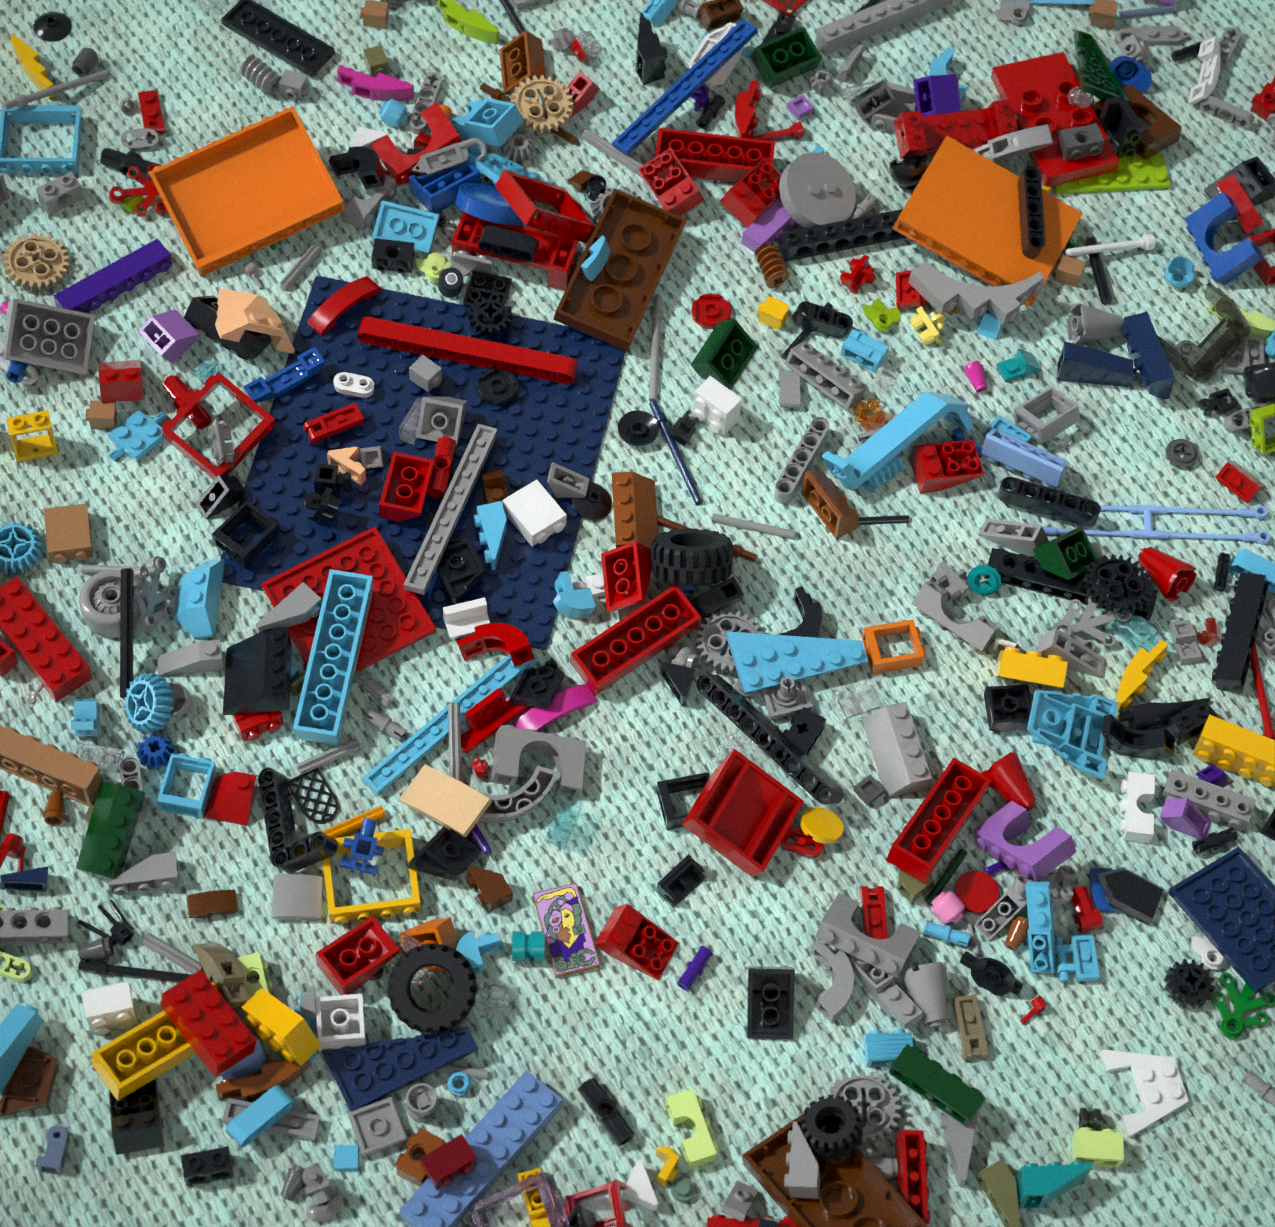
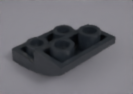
[463,271,512,307]

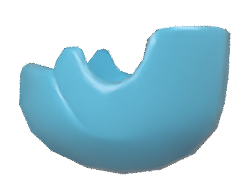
[1165,256,1196,288]

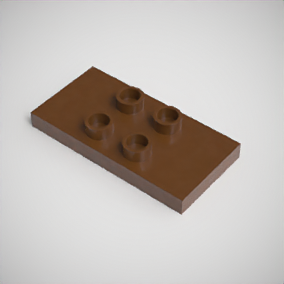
[553,188,687,352]
[742,1113,928,1227]

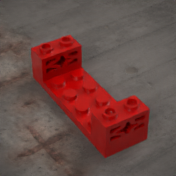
[893,99,1018,159]
[451,212,579,290]

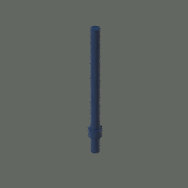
[649,400,703,505]

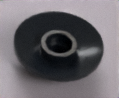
[33,12,72,42]
[618,410,659,447]
[571,482,612,521]
[971,957,1015,995]

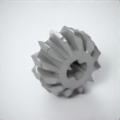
[502,131,535,164]

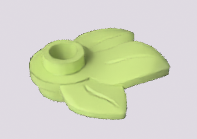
[415,252,451,283]

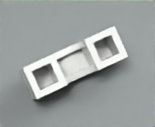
[1119,772,1155,843]

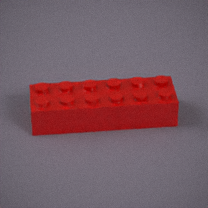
[655,128,775,183]
[0,577,93,702]
[570,585,701,696]
[886,758,992,883]

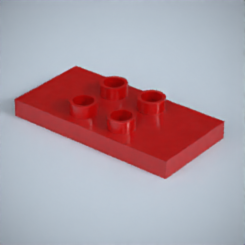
[991,52,1119,187]

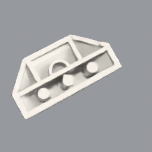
[688,22,743,86]

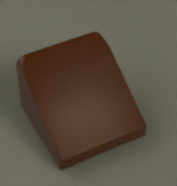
[568,170,594,193]

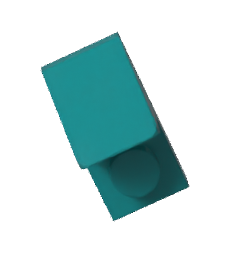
[996,349,1041,382]

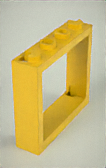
[323,829,421,924]

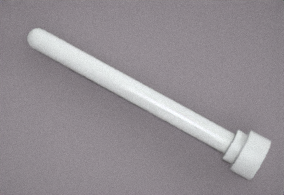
[1066,234,1155,256]

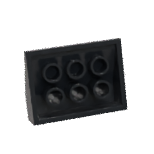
[223,628,292,716]

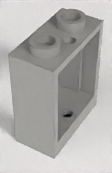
[1014,386,1079,444]

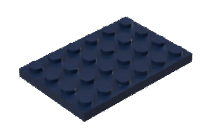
[1168,847,1275,994]

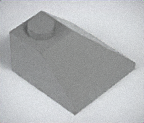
[416,397,467,446]

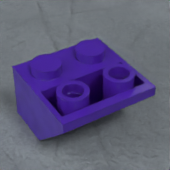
[913,74,962,116]

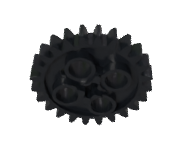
[1083,554,1154,615]

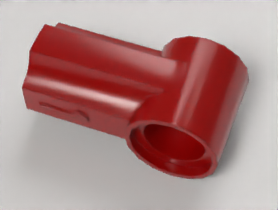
[1070,886,1103,933]

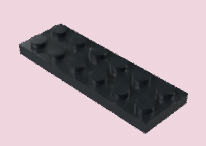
[221,0,335,77]

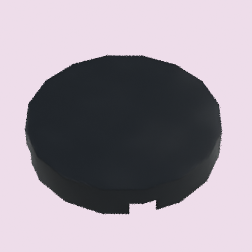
[478,368,518,406]

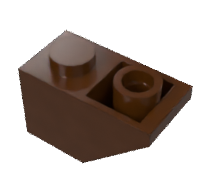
[465,866,513,913]

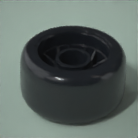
[1243,362,1275,399]

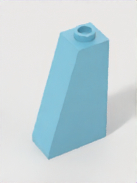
[0,1004,44,1095]

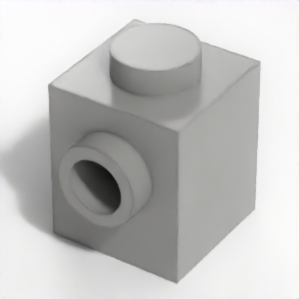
[278,69,310,101]
[409,355,442,392]

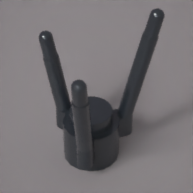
[78,900,134,946]

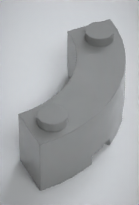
[478,765,558,823]

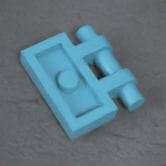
[1055,935,1100,983]

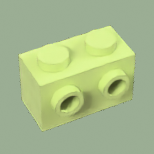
[1072,1127,1124,1167]

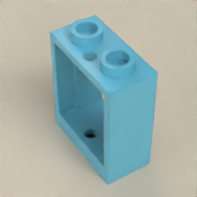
[157,753,217,818]

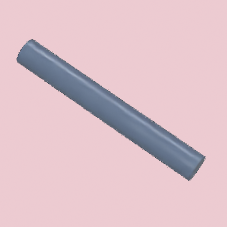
[1119,5,1175,19]

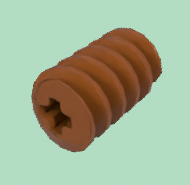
[754,244,790,289]

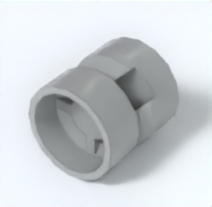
[406,1083,438,1123]

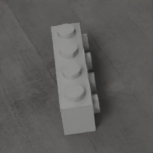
[784,341,867,410]
[1160,769,1256,830]

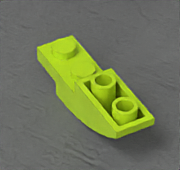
[437,0,499,44]

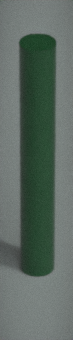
[925,849,967,905]

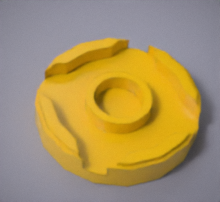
[800,807,844,844]

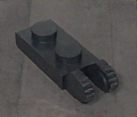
[762,10,796,44]

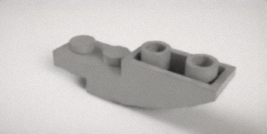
[974,125,1054,163]
[849,956,923,1029]

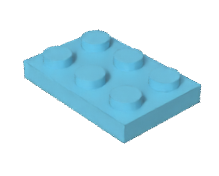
[372,200,440,254]

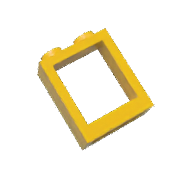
[6,410,59,462]

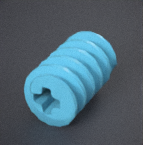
[861,455,904,492]

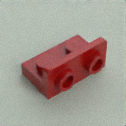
[896,270,927,311]

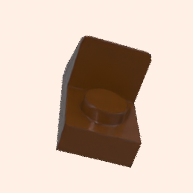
[481,470,508,504]

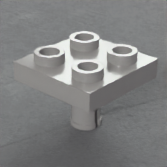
[760,676,813,720]

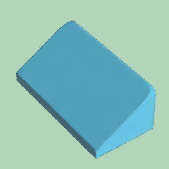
[641,0,680,27]

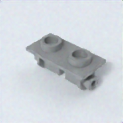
[209,419,235,466]

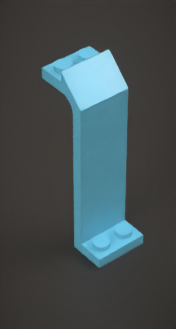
[821,392,973,490]

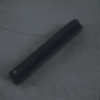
[1085,236,1112,304]

